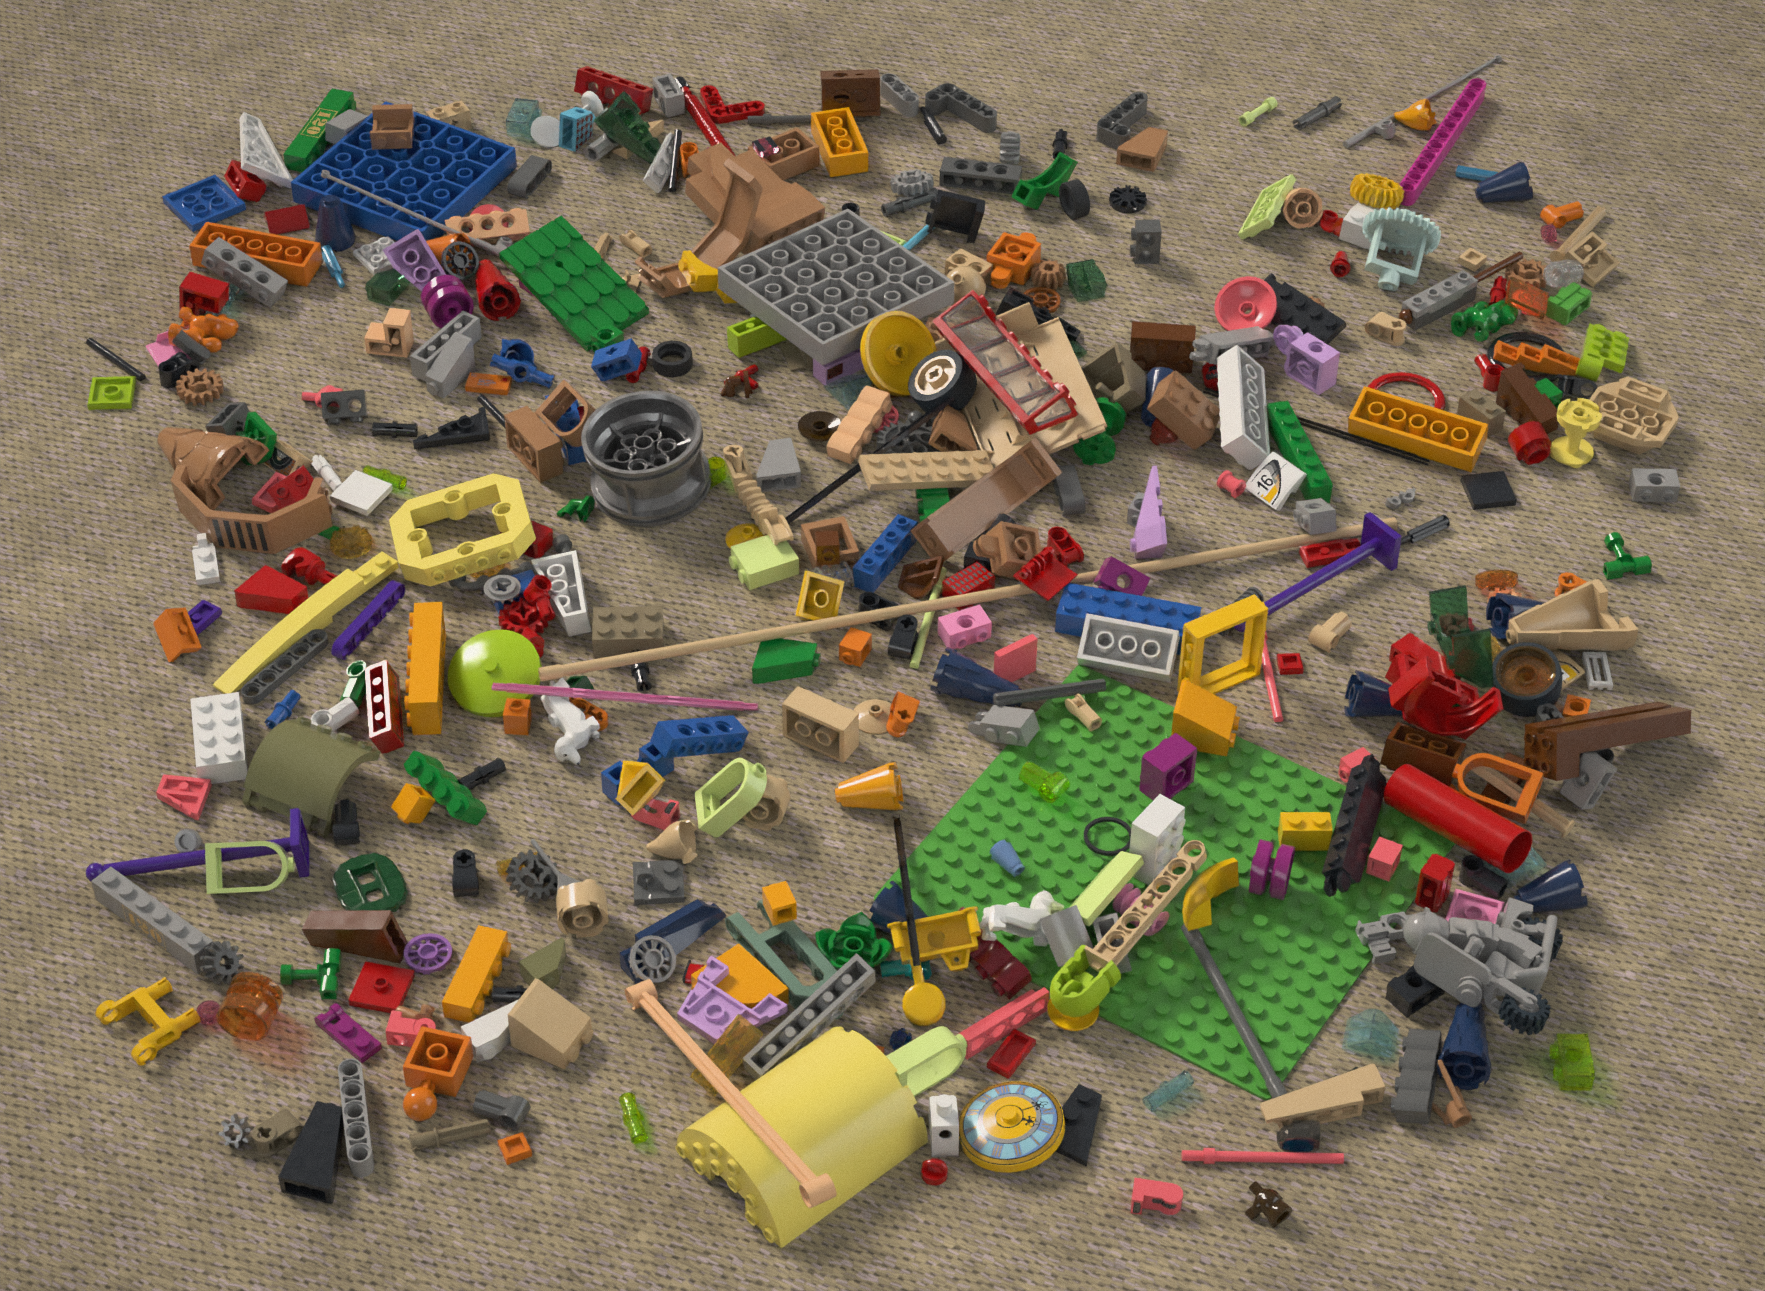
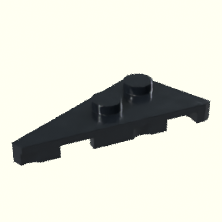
[413,407,490,449]

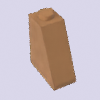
[1116,127,1168,172]
[928,405,977,452]

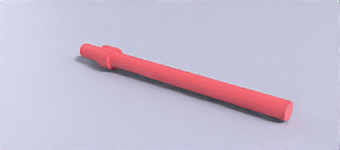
[1261,631,1283,722]
[1181,1148,1344,1164]

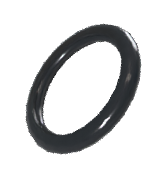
[1487,332,1564,382]

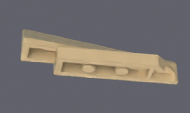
[1260,1064,1385,1131]

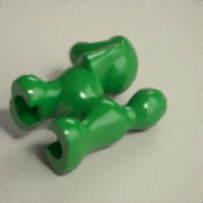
[1451,300,1519,342]

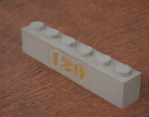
[91,867,213,974]

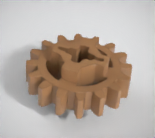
[1505,258,1550,292]
[176,368,224,406]

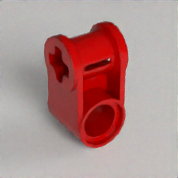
[1047,526,1084,567]

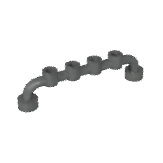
[448,534,572,594]

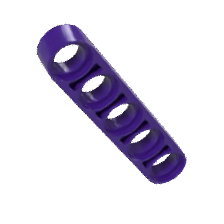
[331,580,405,660]

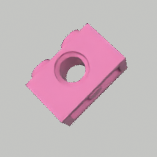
[938,605,992,649]

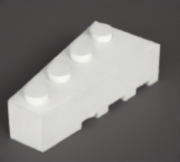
[531,550,591,637]

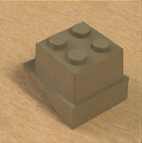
[1081,342,1146,415]

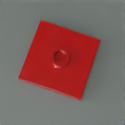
[348,961,415,1013]

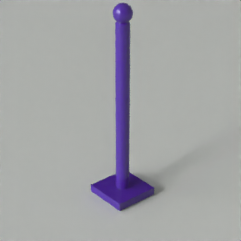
[1234,512,1402,632]
[85,808,310,882]

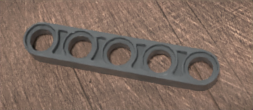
[241,629,328,704]

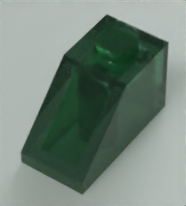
[365,269,411,306]

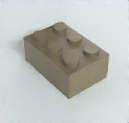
[592,606,664,659]

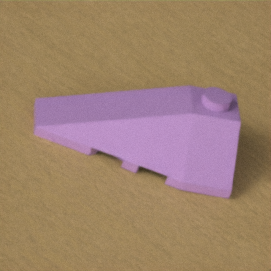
[383,229,446,292]

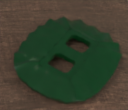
[333,853,408,912]

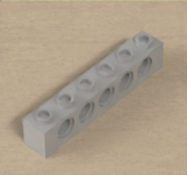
[743,953,876,1080]

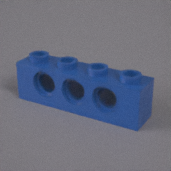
[853,514,918,592]
[650,715,749,758]

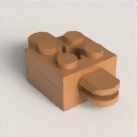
[973,521,1045,578]

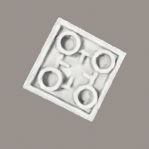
[353,236,395,276]
[330,470,393,516]

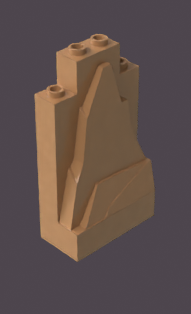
[685,143,825,255]

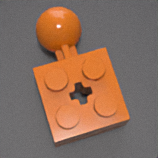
[403,1026,474,1121]

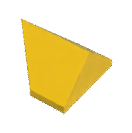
[615,760,665,816]

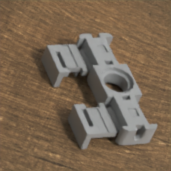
[1355,907,1431,964]

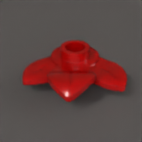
[1319,210,1343,237]

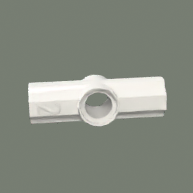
[311,697,360,734]

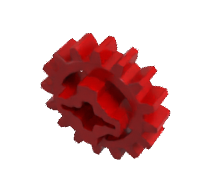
[498,597,548,635]

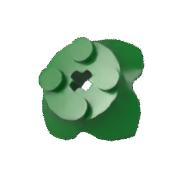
[815,912,893,971]

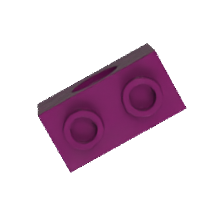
[1093,556,1151,596]

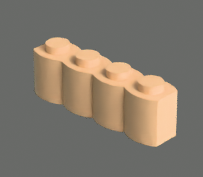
[827,386,892,464]

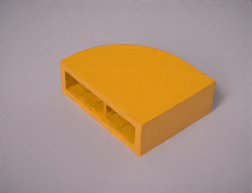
[691,943,789,1009]

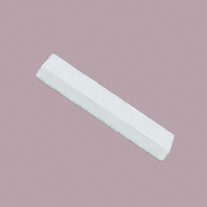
[643,132,683,193]

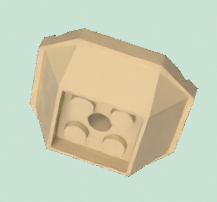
[1589,376,1679,455]

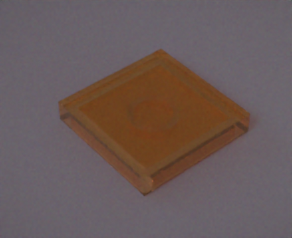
[1505,276,1549,320]

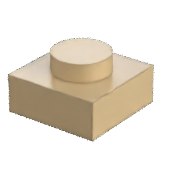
[1458,248,1487,272]

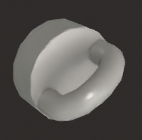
[174,828,203,853]

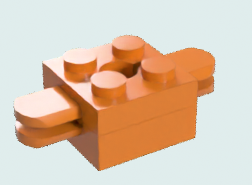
[987,232,1041,289]

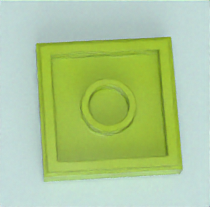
[87,376,136,410]

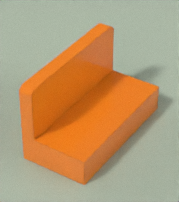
[153,607,202,662]

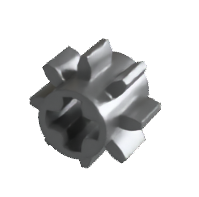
[219,1113,254,1149]

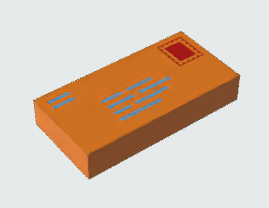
[465,372,512,395]

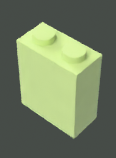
[729,535,799,590]

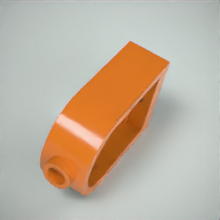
[1452,753,1543,824]

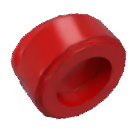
[921,1158,948,1186]

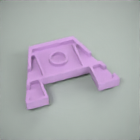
[677,956,788,1046]

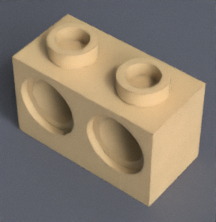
[945,248,993,284]

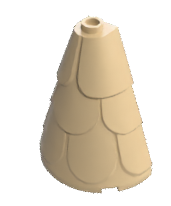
[1506,579,1638,651]

